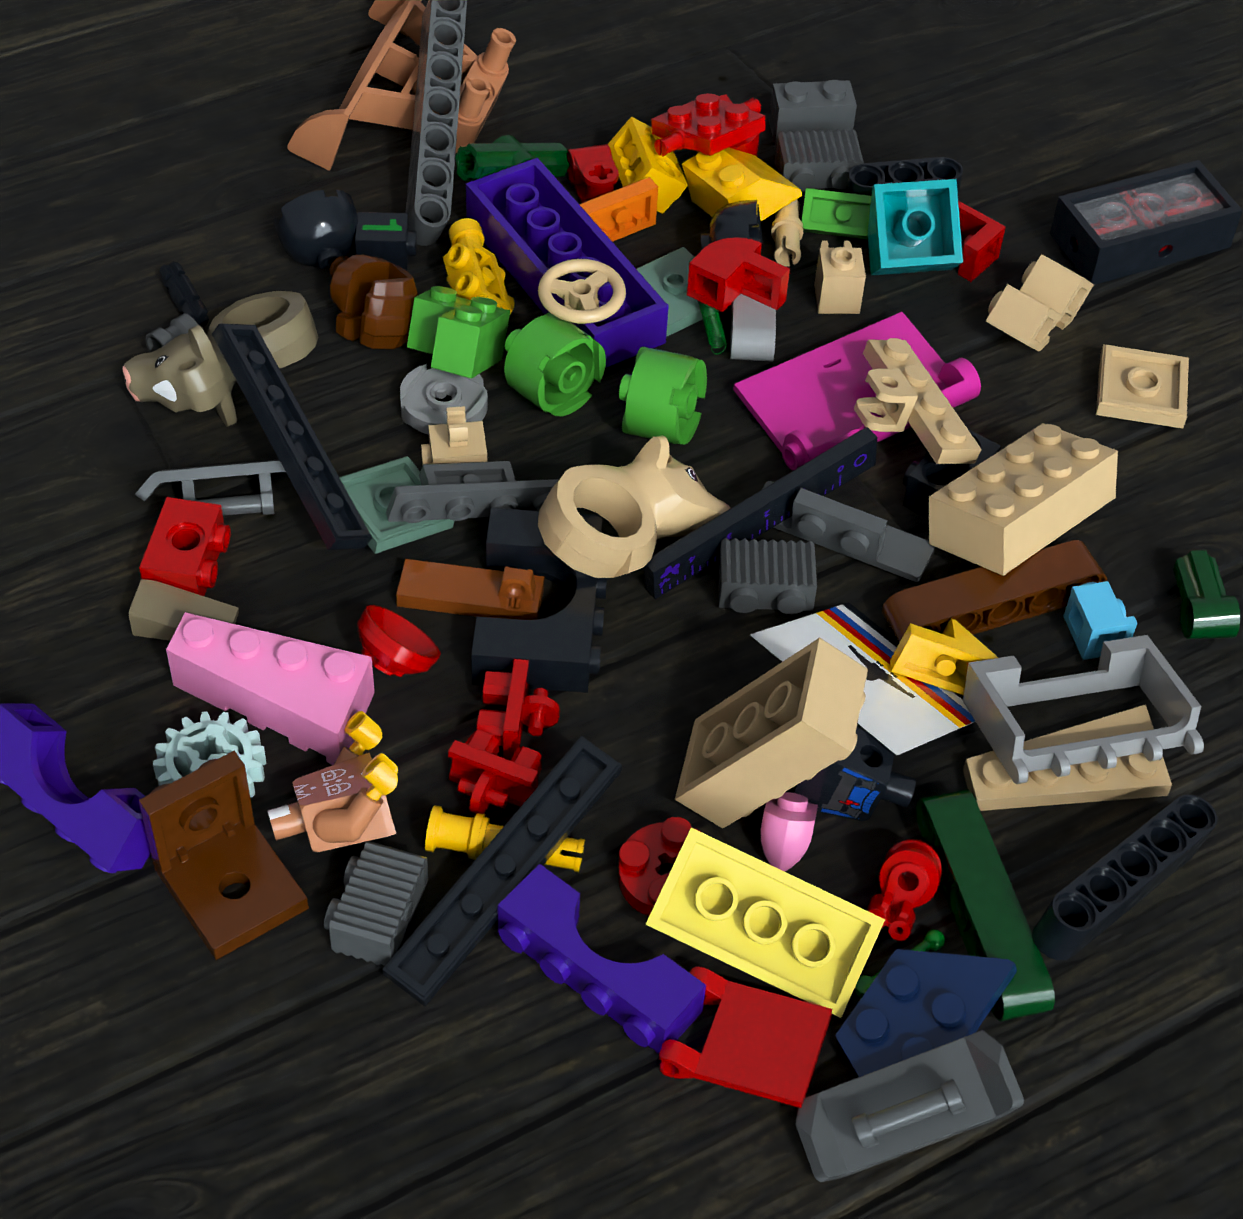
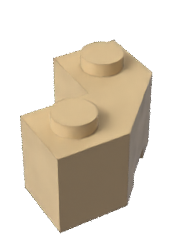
[986,254,1094,351]

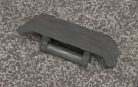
[135,459,286,516]
[795,1030,1024,1182]

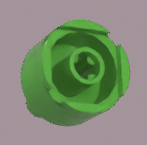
[504,312,606,417]
[619,347,707,445]

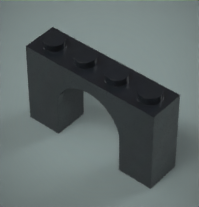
[471,508,611,693]

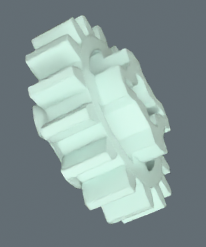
[153,711,266,797]

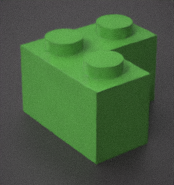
[407,286,510,379]

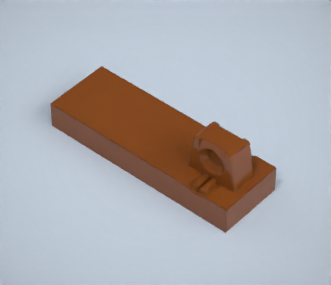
[396,559,544,620]

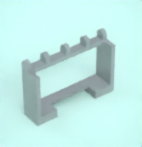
[963,635,1204,784]

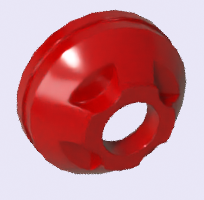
[357,605,441,677]

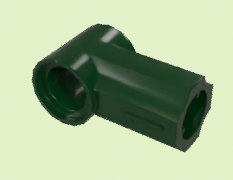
[1173,550,1240,639]

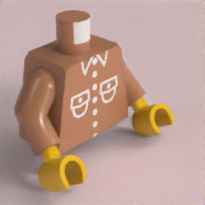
[268,711,398,852]

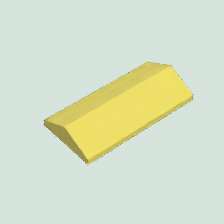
[646,828,885,1018]

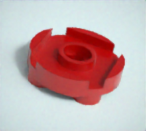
[618,817,701,916]

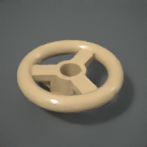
[538,259,626,324]

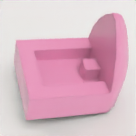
[761,792,818,872]

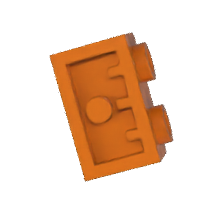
[579,177,658,242]

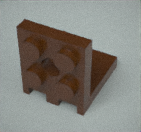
[139,751,309,960]

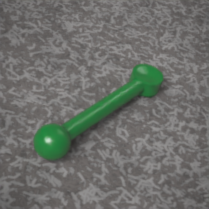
[855,929,945,998]

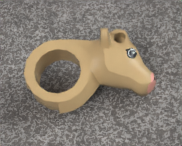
[538,435,731,578]

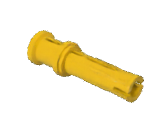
[425,805,585,872]

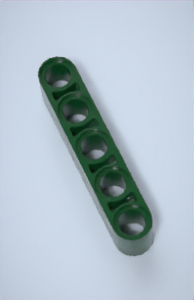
[916,789,1055,1021]

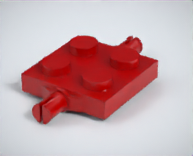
[651,93,766,157]

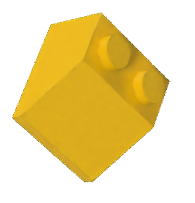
[682,147,802,221]

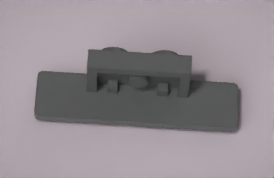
[386,461,559,523]
[763,481,935,582]

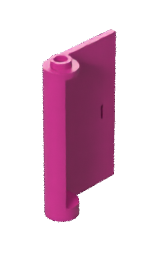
[733,312,981,470]

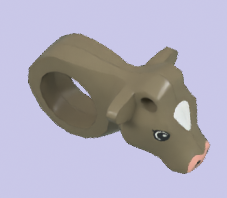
[122,291,318,427]

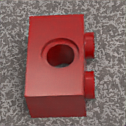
[139,497,231,596]

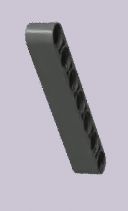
[406,0,467,246]

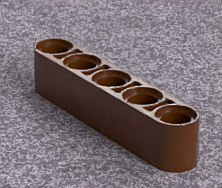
[882,540,1108,643]

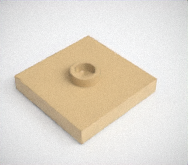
[1096,344,1189,429]

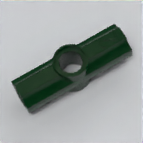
[455,135,570,181]

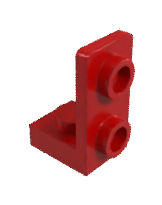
[958,201,1006,282]

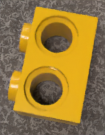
[608,117,688,214]

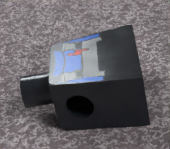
[790,728,916,821]

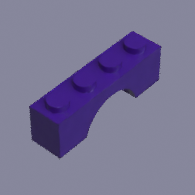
[0,703,151,873]
[498,864,706,1053]

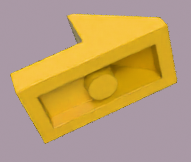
[890,618,999,695]

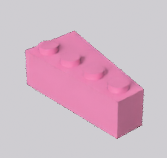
[166,612,375,765]

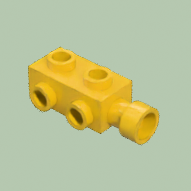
[443,218,515,314]

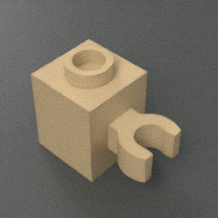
[814,241,866,314]
[421,406,487,466]

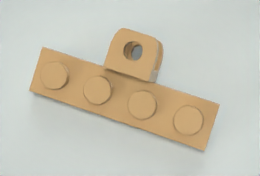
[854,338,982,464]

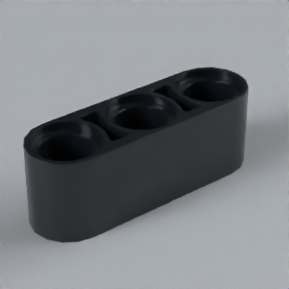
[846,157,963,196]

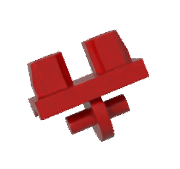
[477,659,560,760]
[448,729,542,814]

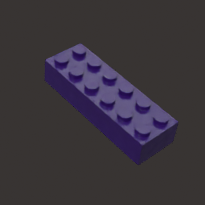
[466,157,669,368]

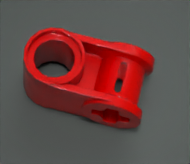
[567,144,619,204]

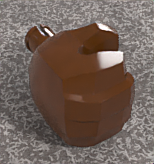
[330,254,418,349]

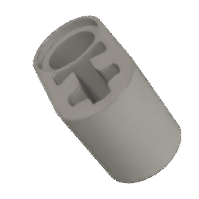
[730,294,776,362]

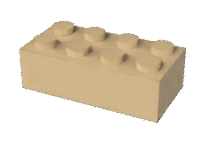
[929,423,1118,576]
[675,637,868,828]

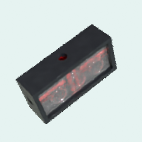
[1050,160,1243,285]

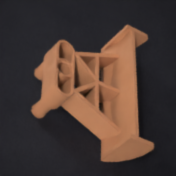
[287,0,516,171]

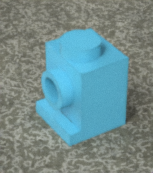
[1063,581,1137,660]

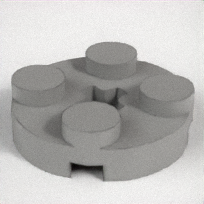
[400,364,488,435]

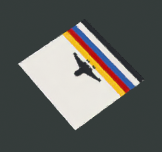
[750,602,976,755]

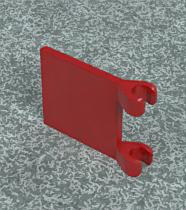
[659,967,832,1108]

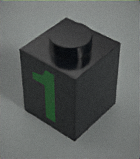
[355,212,417,272]

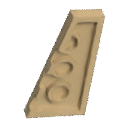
[963,705,1172,811]

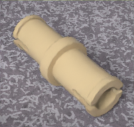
[771,199,804,266]

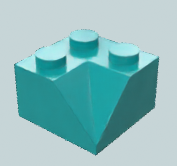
[867,179,963,275]

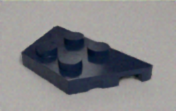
[835,949,1017,1077]

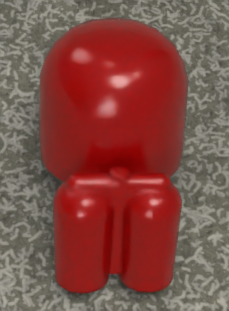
[867,839,942,941]

